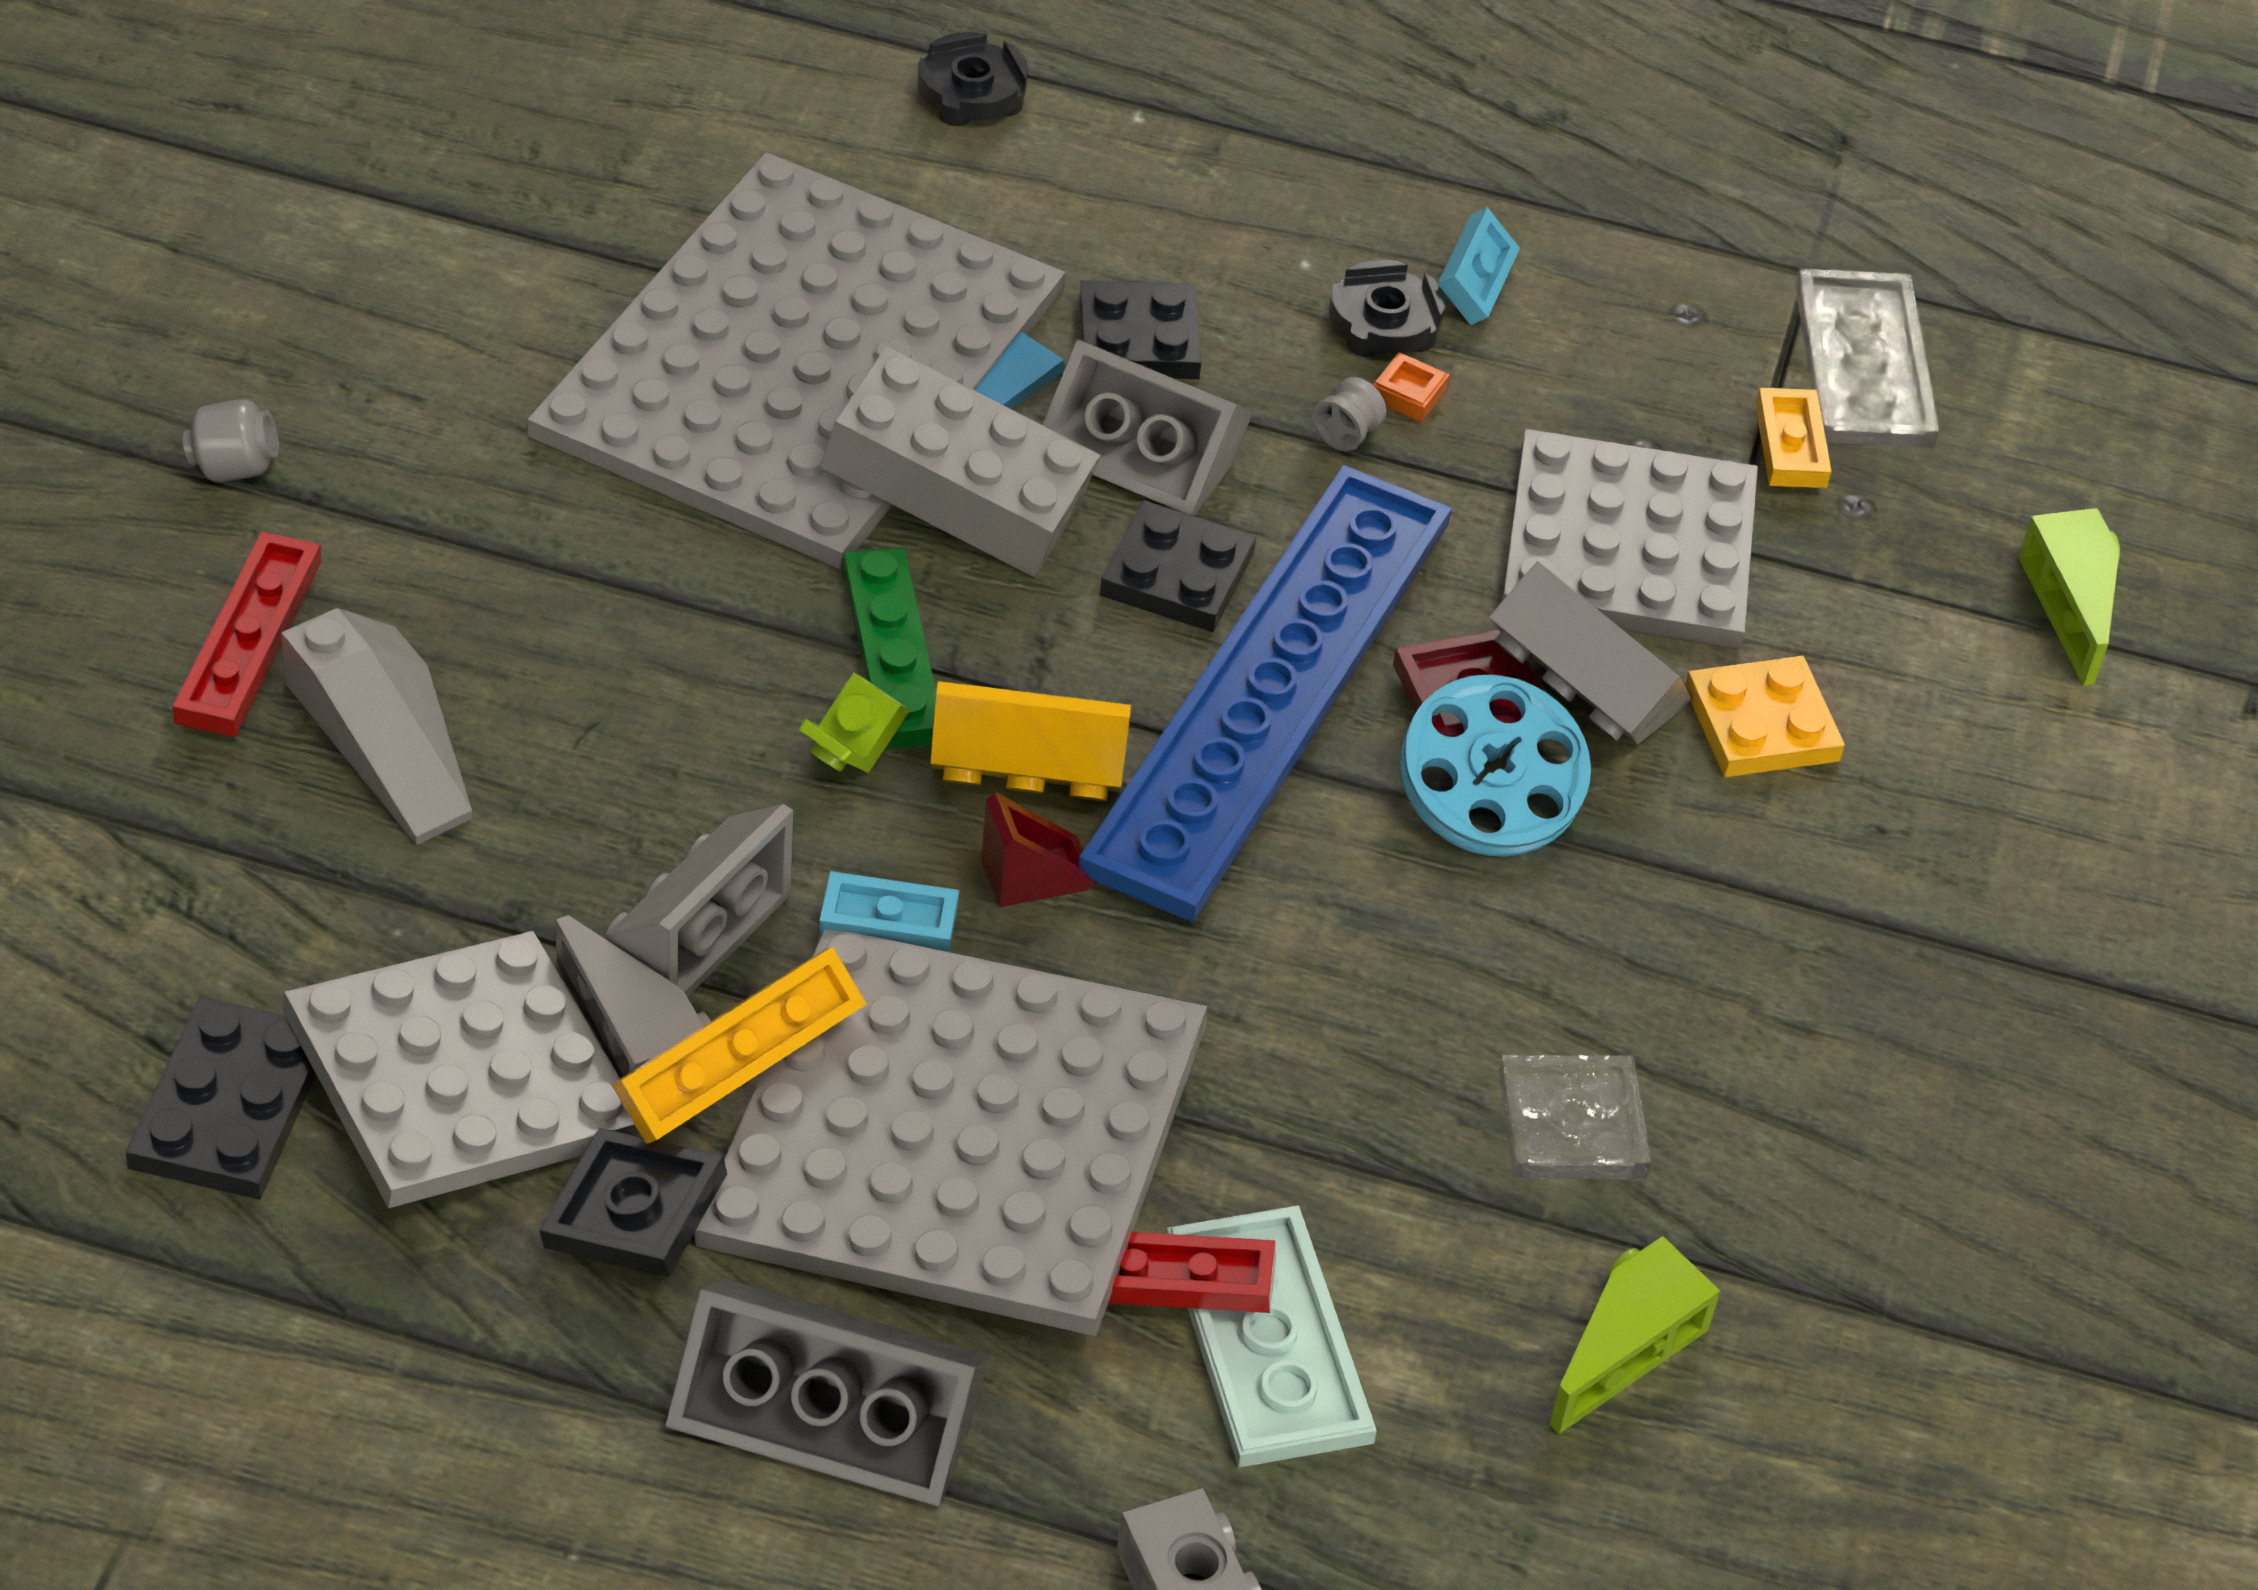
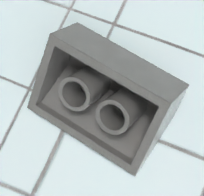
[1043,339,1254,516]
[1489,560,1692,745]
[605,804,793,997]

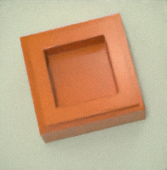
[1373,352,1450,422]

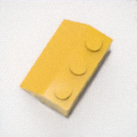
[930,681,1131,801]

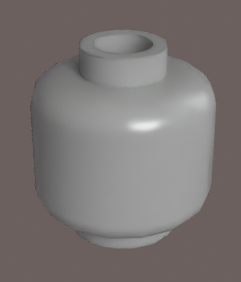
[183,398,279,483]

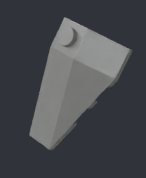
[281,608,472,845]

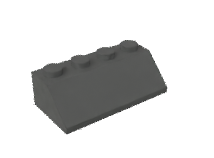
[665,1277,990,1507]

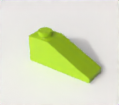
[2018,508,2120,686]
[1549,1236,1720,1435]

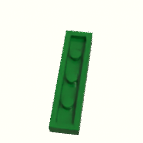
[843,548,936,749]

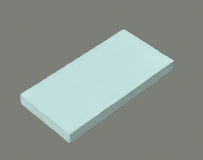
[1166,1205,1377,1468]

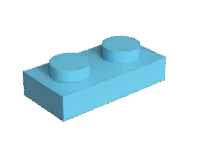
[1438,207,1520,325]
[819,871,960,952]

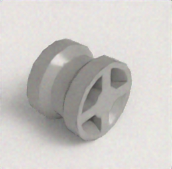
[1312,376,1387,451]

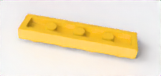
[611,946,867,1144]

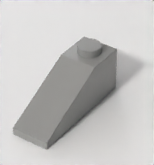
[556,915,711,1079]

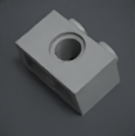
[1117,1488,1261,1590]

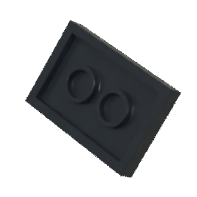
[126,996,316,1200]

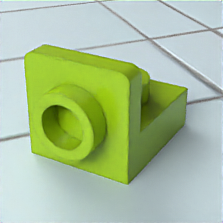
[798,672,910,773]

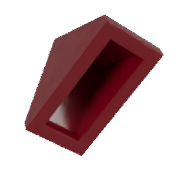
[981,792,1096,908]

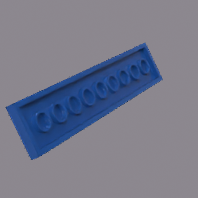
[1078,465,1452,923]

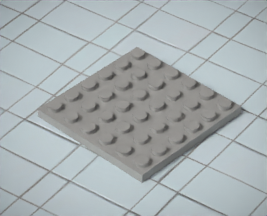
[694,930,1207,1336]

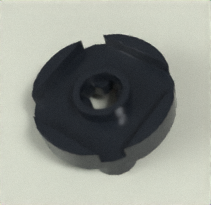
[917,32,1029,126]
[1329,259,1445,357]

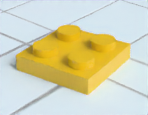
[1685,656,1845,778]

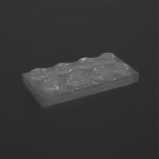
[1795,268,1939,448]

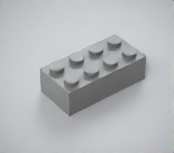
[820,345,1100,578]

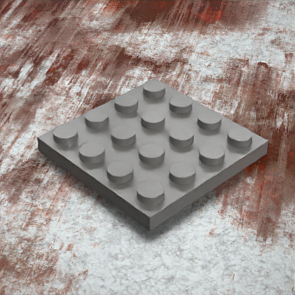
[1502,429,1758,649]
[282,931,642,1208]

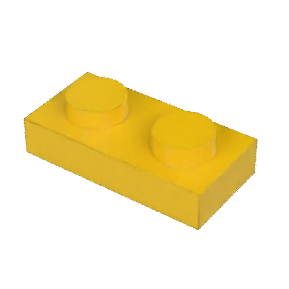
[1755,388,1832,488]

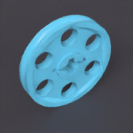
[1400,675,1591,857]

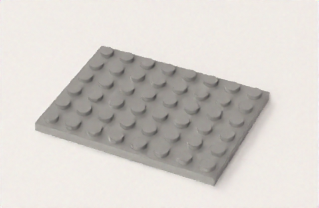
[527,152,1066,570]

